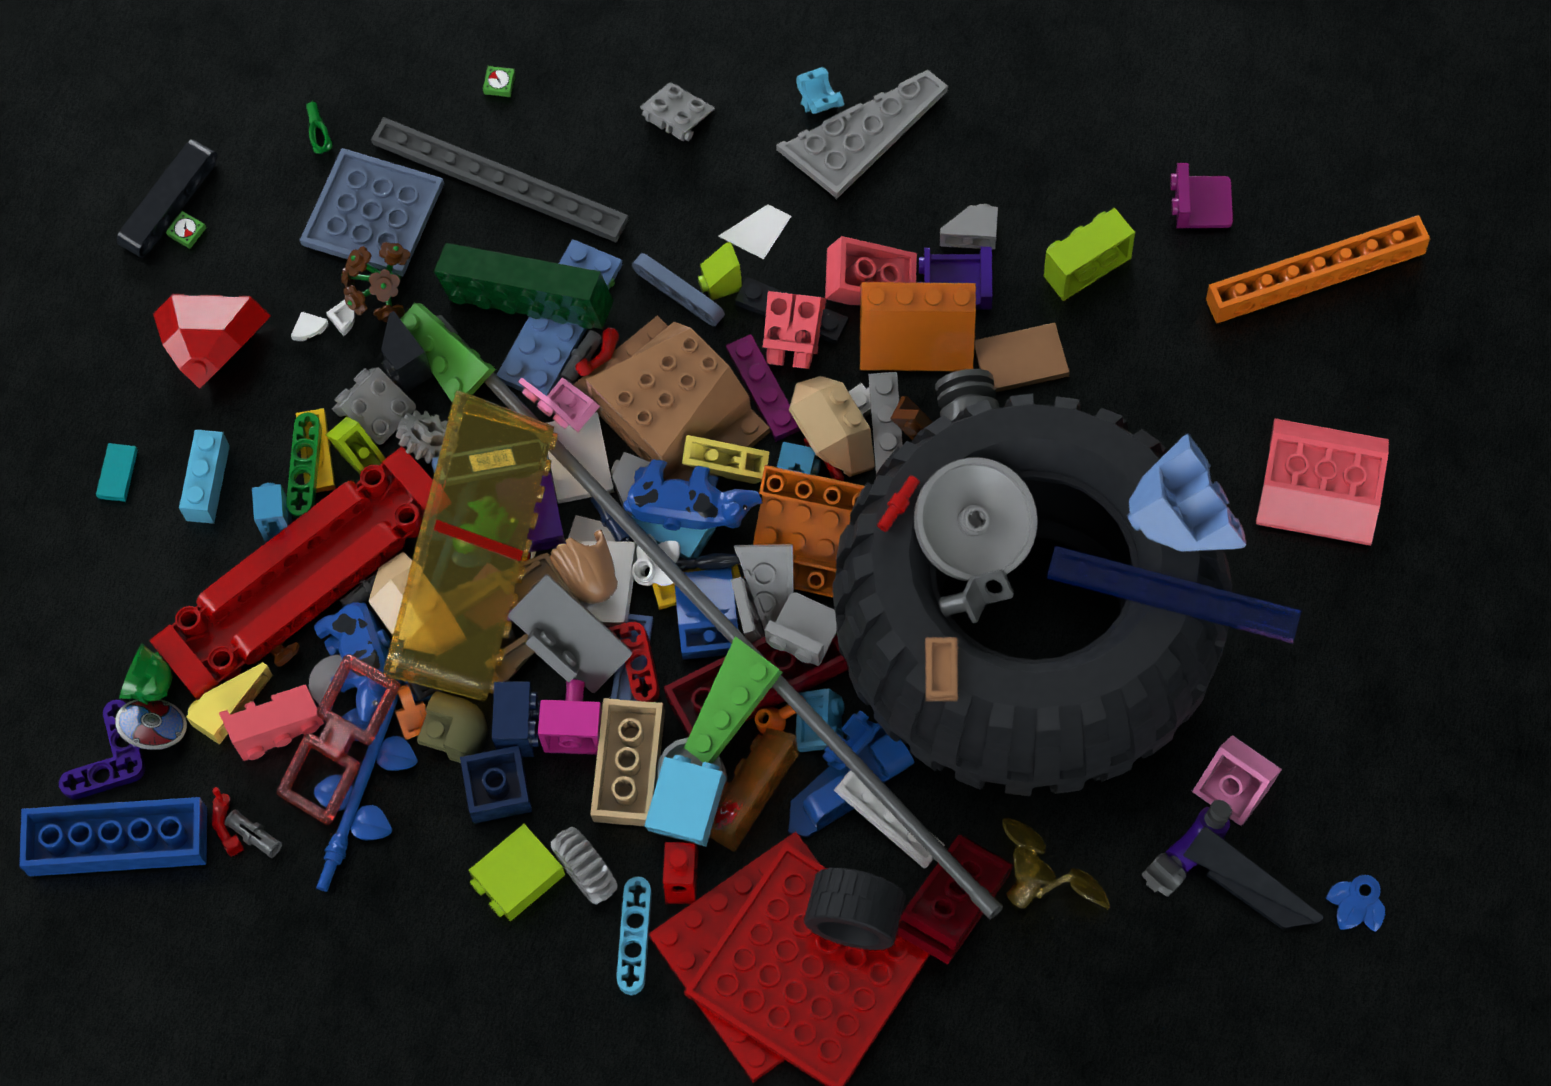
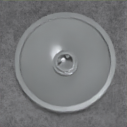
[914,458,1037,582]

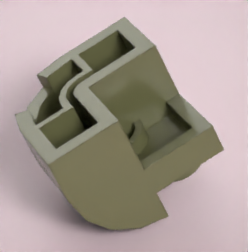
[417,691,488,763]

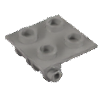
[640,82,715,141]

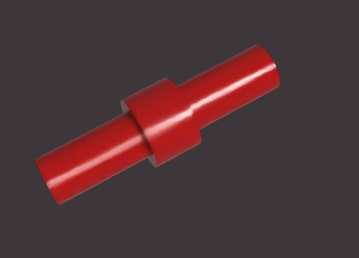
[877,475,920,532]

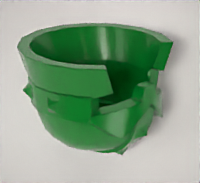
[119,644,173,705]

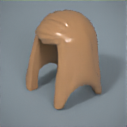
[550,530,618,604]

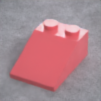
[825,236,917,305]

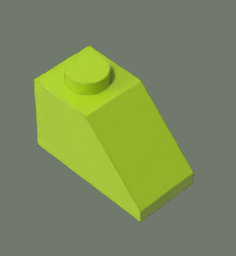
[698,242,742,300]
[325,417,386,474]

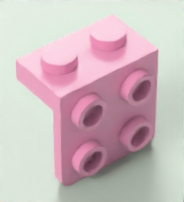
[518,377,600,432]

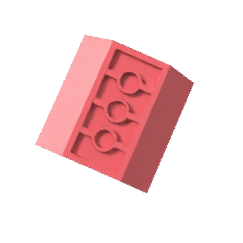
[1256,418,1389,546]

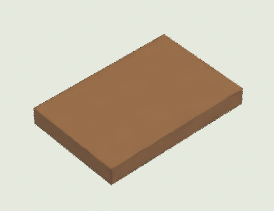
[974,323,1069,392]

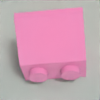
[1192,735,1282,826]

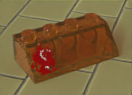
[709,728,798,852]

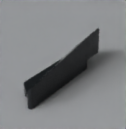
[1183,826,1323,929]

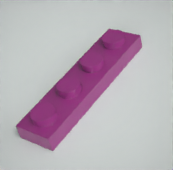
[726,334,801,442]

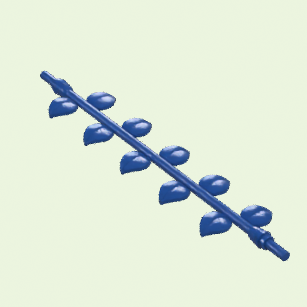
[314,480,491,892]

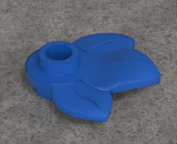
[1326,875,1385,931]

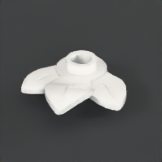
[632,534,680,586]

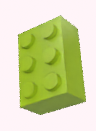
[1044,208,1135,301]

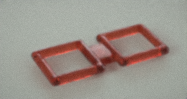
[277,654,400,825]

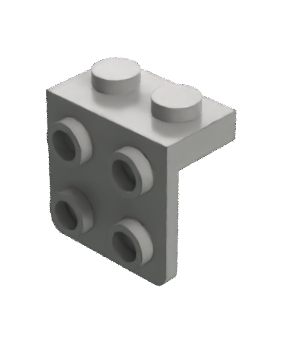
[332,367,416,445]
[765,592,837,666]

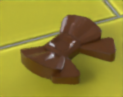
[270,639,300,667]

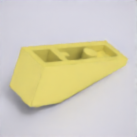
[682,435,769,484]
[186,663,273,745]

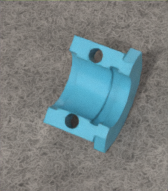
[796,67,844,114]

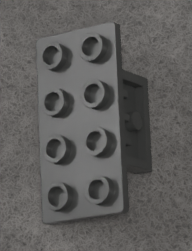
[508,574,632,693]

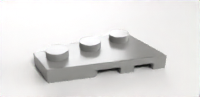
[734,544,794,631]

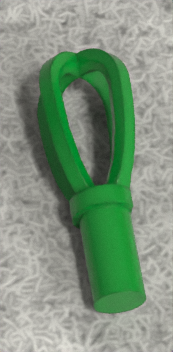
[306,102,332,154]

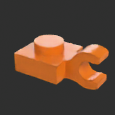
[395,684,427,740]

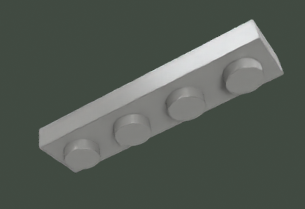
[868,372,903,473]

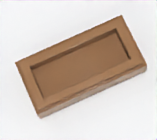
[925,637,958,701]

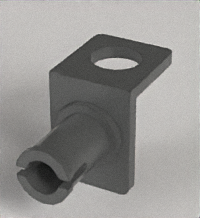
[940,569,1014,623]

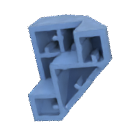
[1128,434,1246,551]

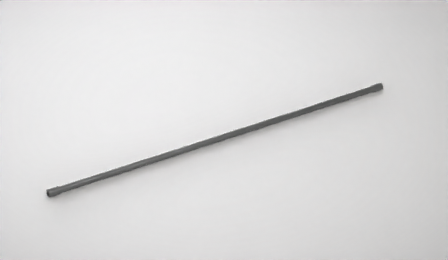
[436,315,1003,919]

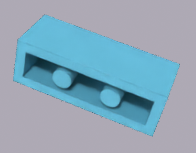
[179,430,230,524]

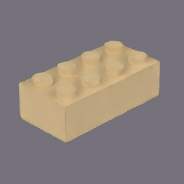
[590,698,665,826]

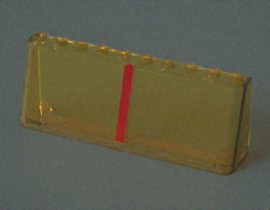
[382,390,558,701]

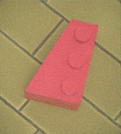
[219,684,324,761]

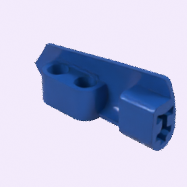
[788,723,915,838]

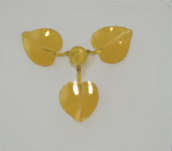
[1003,818,1110,910]

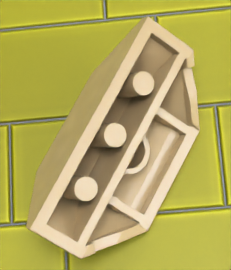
[789,376,875,477]
[369,552,466,657]

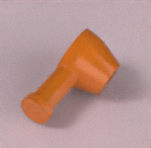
[755,695,806,737]

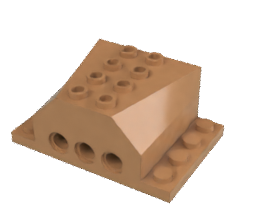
[573,316,770,481]

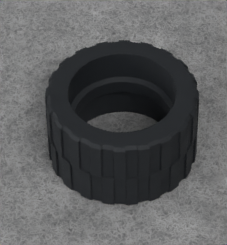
[804,868,905,950]

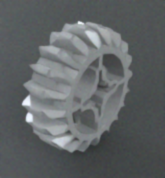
[551,827,617,904]

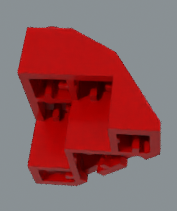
[153,294,271,389]

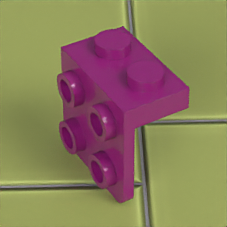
[1170,163,1233,228]

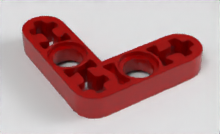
[608,622,660,702]

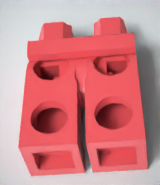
[763,291,826,369]

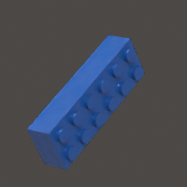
[19,797,207,876]

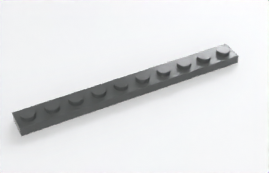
[371,117,629,243]

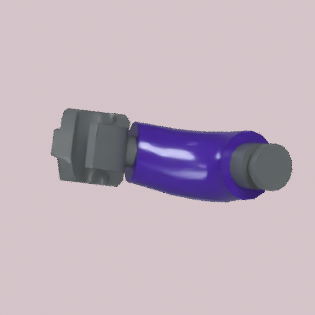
[1142,800,1232,897]

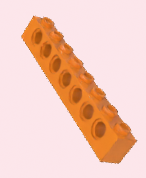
[1206,215,1430,324]

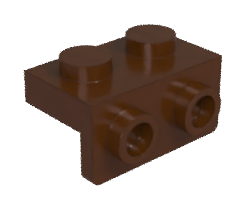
[890,396,933,440]

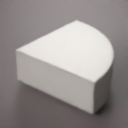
[326,300,355,336]
[291,312,329,341]

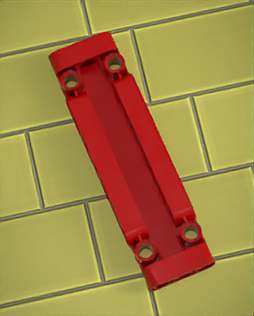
[149,446,451,700]

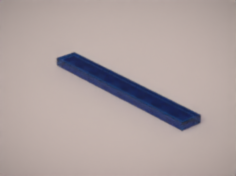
[1047,546,1301,643]

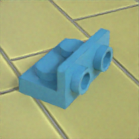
[795,688,845,752]

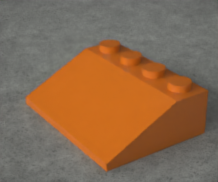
[860,282,976,372]

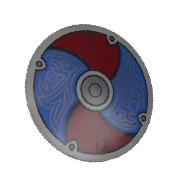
[115,699,187,750]

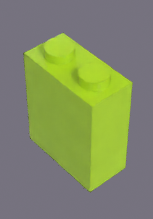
[469,824,565,921]

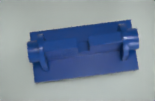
[822,711,880,772]

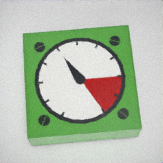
[483,66,515,97]
[166,211,206,249]

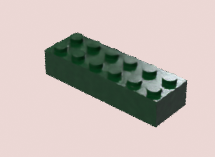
[434,243,614,329]

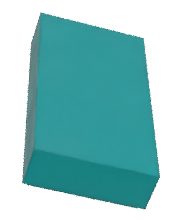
[96,443,138,502]

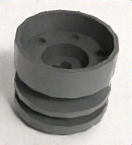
[935,369,999,422]

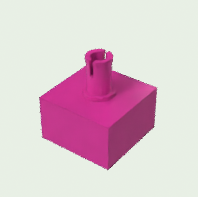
[538,679,602,755]

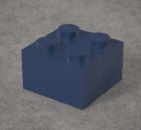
[492,682,540,757]
[460,745,532,824]

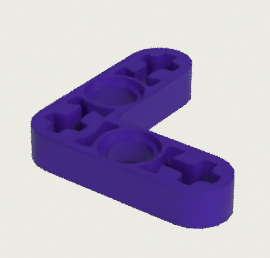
[59,700,145,800]

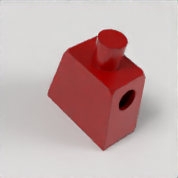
[663,842,699,904]

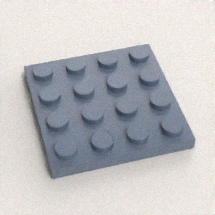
[300,148,444,276]

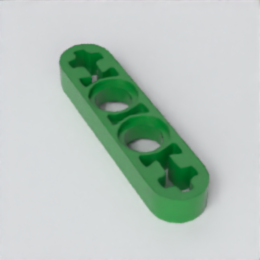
[286,412,322,519]

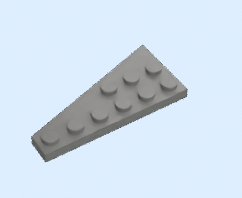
[776,70,948,198]

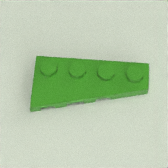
[401,303,496,406]
[684,636,783,764]

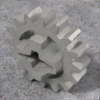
[396,410,458,463]

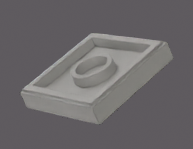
[731,577,765,643]

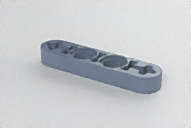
[632,253,725,326]

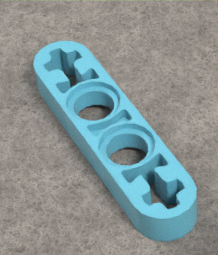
[617,877,652,995]

